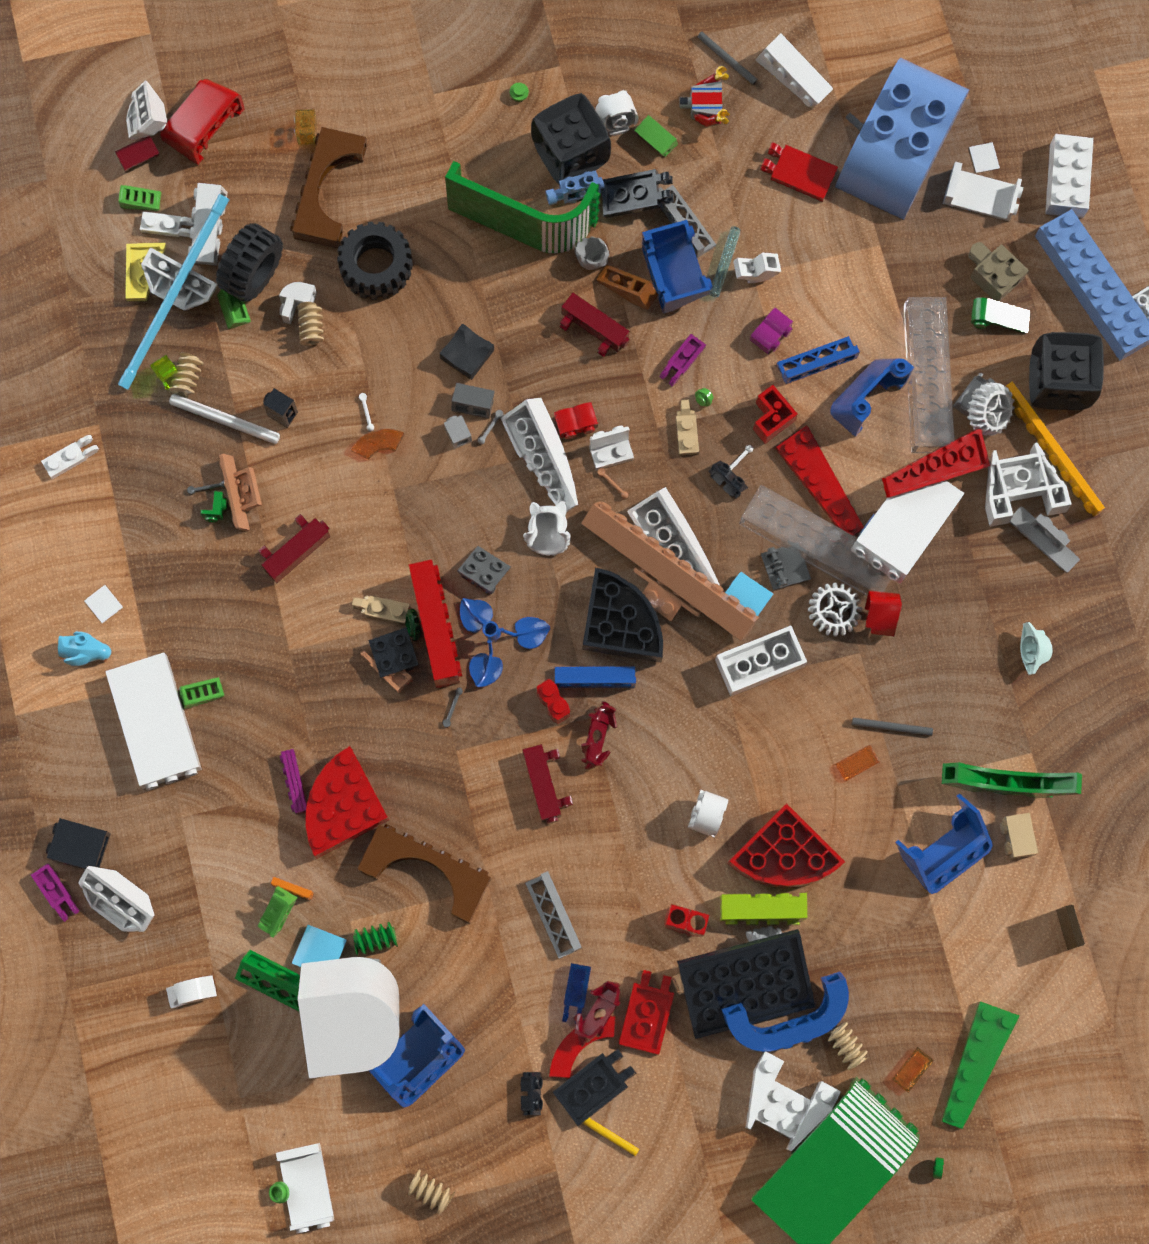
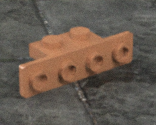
[219,454,262,531]
[633,566,702,621]

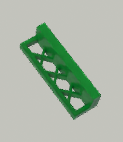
[234,950,300,1012]

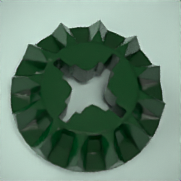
[405,609,421,641]

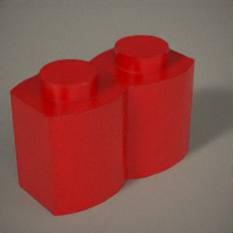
[554,402,598,440]
[537,679,570,724]

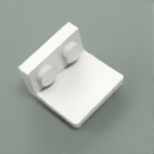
[589,426,634,470]

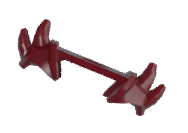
[581,701,617,770]
[573,981,620,1047]

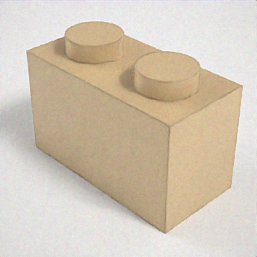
[1000,813,1038,859]

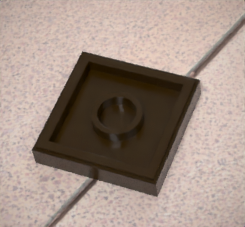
[1056,905,1085,950]

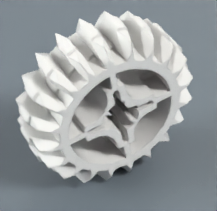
[967,382,1015,436]
[808,582,863,637]

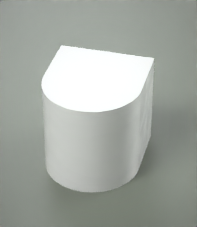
[298,957,399,1078]

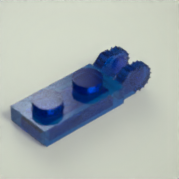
[562,963,591,1024]

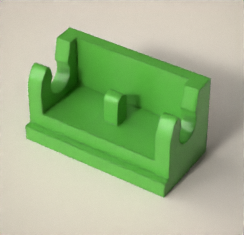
[634,115,678,157]
[258,886,298,938]

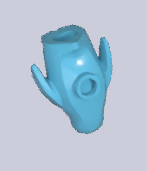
[58,631,112,666]

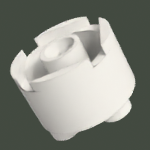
[595,90,639,135]
[688,790,728,838]

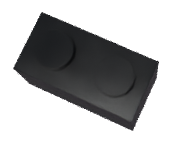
[263,388,298,428]

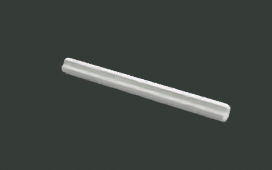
[169,394,280,444]

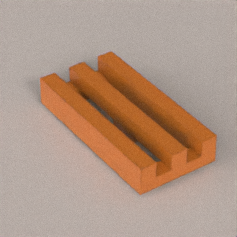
[271,877,314,900]

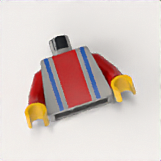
[679,66,730,127]

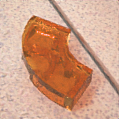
[351,429,404,460]

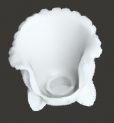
[523,501,570,556]

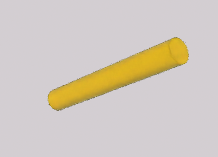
[583,1118,639,1156]

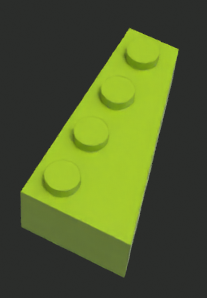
[720,893,808,925]

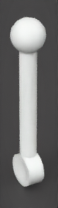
[359,393,374,431]
[730,445,753,470]

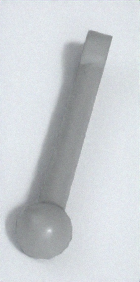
[478,410,503,444]

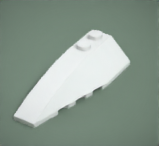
[501,398,578,512]
[627,487,720,586]

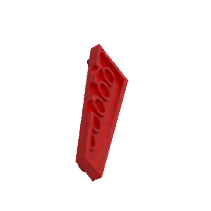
[776,425,864,541]
[882,429,990,498]

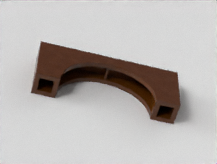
[290,127,368,249]
[357,824,491,924]

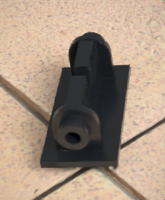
[708,460,749,499]
[521,1072,543,1115]

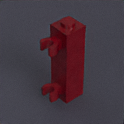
[560,292,630,357]
[258,514,330,584]
[522,744,573,824]

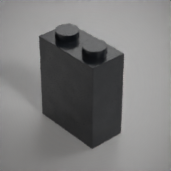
[46,818,111,870]

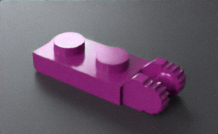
[659,334,706,387]
[31,863,79,922]

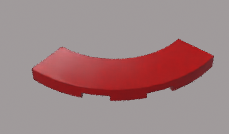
[549,1016,615,1078]

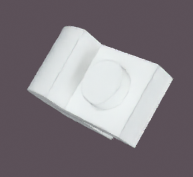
[733,253,781,283]
[279,282,317,324]
[166,976,217,1009]

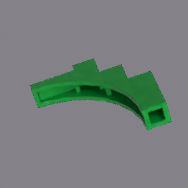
[941,762,1082,798]

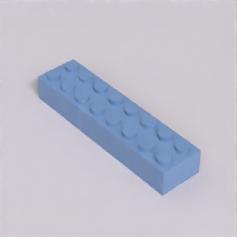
[1035,209,1149,361]

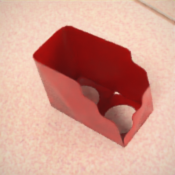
[865,591,902,637]
[664,904,709,937]

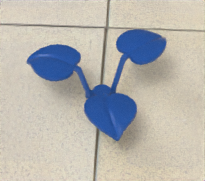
[460,598,550,687]

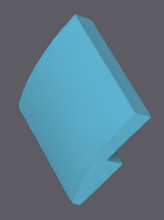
[725,572,773,616]
[291,925,347,967]

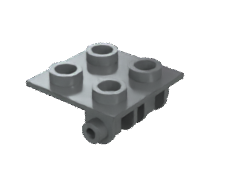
[761,543,811,590]
[457,546,511,594]

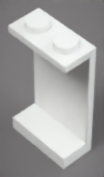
[943,162,1023,221]
[276,1143,334,1233]

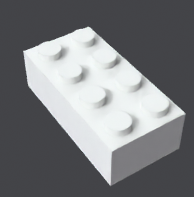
[1045,134,1093,218]
[715,626,807,696]

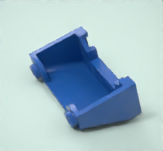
[641,220,712,314]
[830,358,914,437]
[369,1004,465,1107]

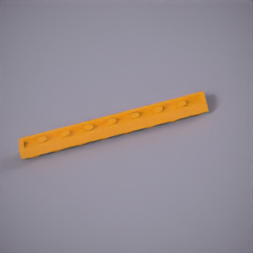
[1006,381,1105,517]

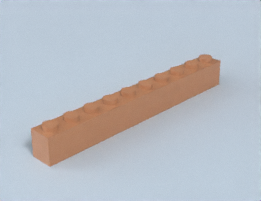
[581,501,759,641]

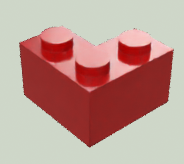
[753,385,798,444]

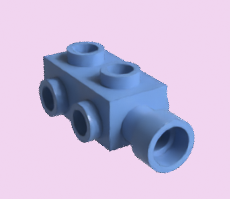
[546,170,604,206]

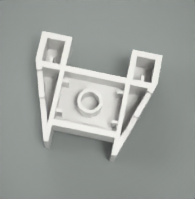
[985,443,1071,527]
[745,1051,841,1151]

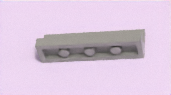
[659,185,716,258]
[526,871,582,959]

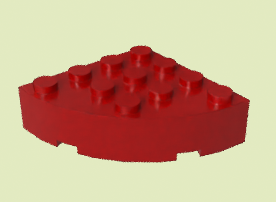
[305,746,390,859]
[727,803,845,888]

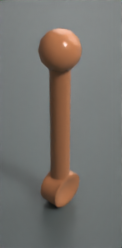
[598,468,629,499]

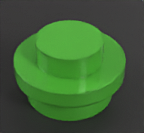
[510,83,529,102]
[695,388,714,407]
[269,1181,289,1204]

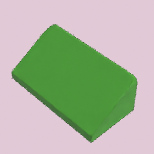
[217,289,251,329]

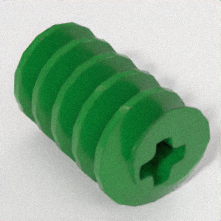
[353,922,398,956]

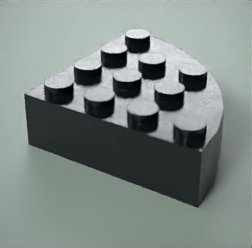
[582,567,663,663]

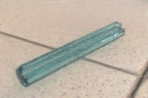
[710,226,741,298]

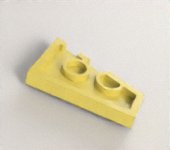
[126,243,166,301]

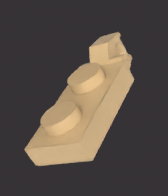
[676,400,699,455]
[352,596,410,624]

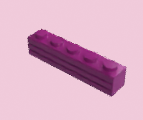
[279,749,307,815]

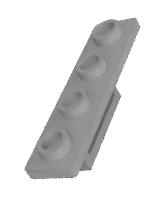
[1010,506,1080,573]

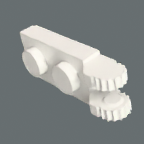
[140,212,194,237]
[41,435,99,479]

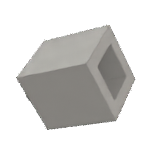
[444,415,472,449]

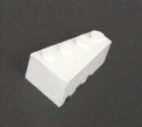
[756,33,833,109]
[188,183,228,266]

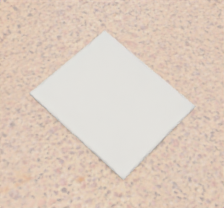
[969,142,1000,173]
[84,585,123,623]

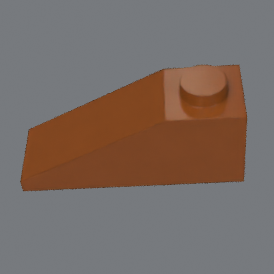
[596,265,658,310]

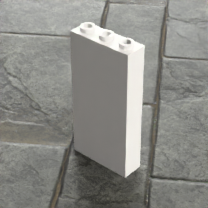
[851,460,964,584]
[105,653,202,790]

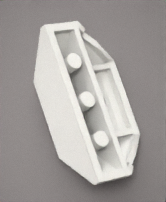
[126,80,167,140]
[141,247,218,311]
[78,866,154,932]

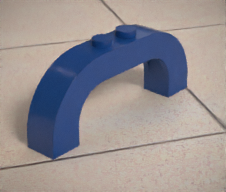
[722,972,849,1052]

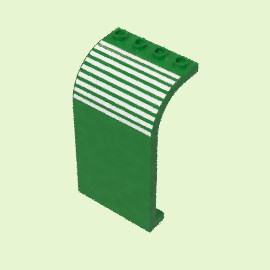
[445,161,601,253]
[751,1077,919,1244]

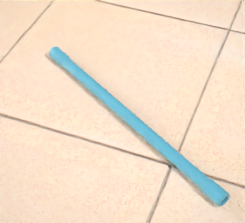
[118,194,230,389]

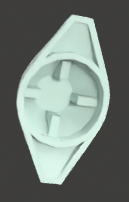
[1020,622,1052,675]

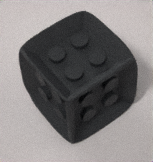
[531,93,611,185]
[1029,332,1104,410]

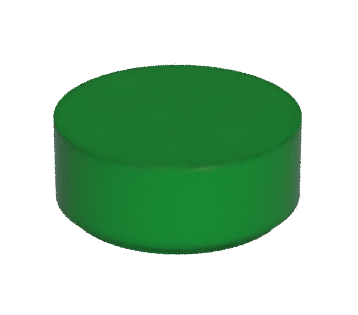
[933,1157,944,1180]

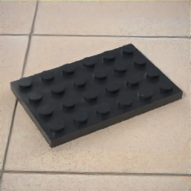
[677,929,815,1039]

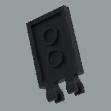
[602,169,674,218]
[553,1049,637,1127]

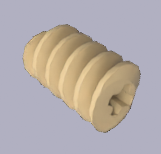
[297,302,324,346]
[169,352,204,397]
[827,1022,868,1070]
[408,1169,455,1214]

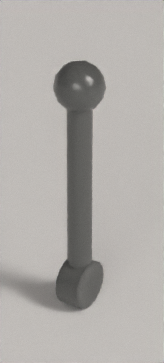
[187,480,225,495]
[443,688,463,728]

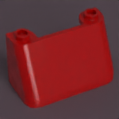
[160,79,245,165]

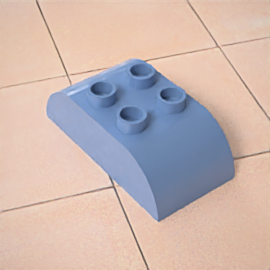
[835,58,969,220]

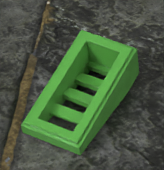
[119,185,161,211]
[179,677,224,709]

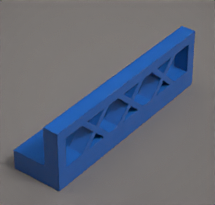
[777,336,860,385]
[555,666,636,688]

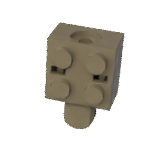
[968,242,1029,302]

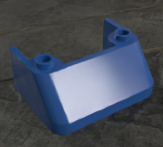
[895,794,993,894]

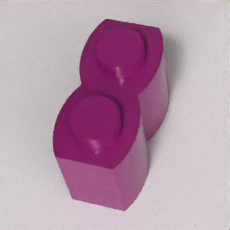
[750,308,793,354]

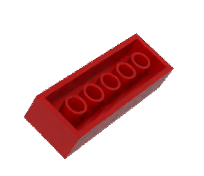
[408,559,462,688]

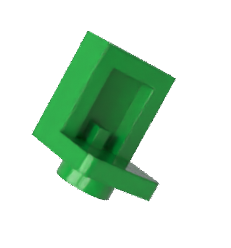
[200,491,228,522]

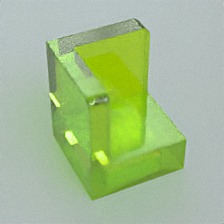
[150,355,178,390]

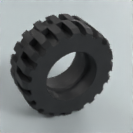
[337,221,413,300]
[216,223,283,302]

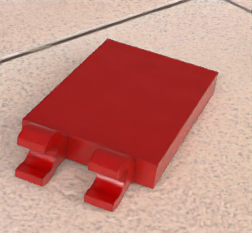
[760,142,838,202]
[619,970,674,1055]

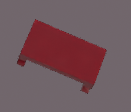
[115,136,160,172]

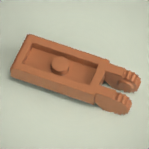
[360,644,413,693]

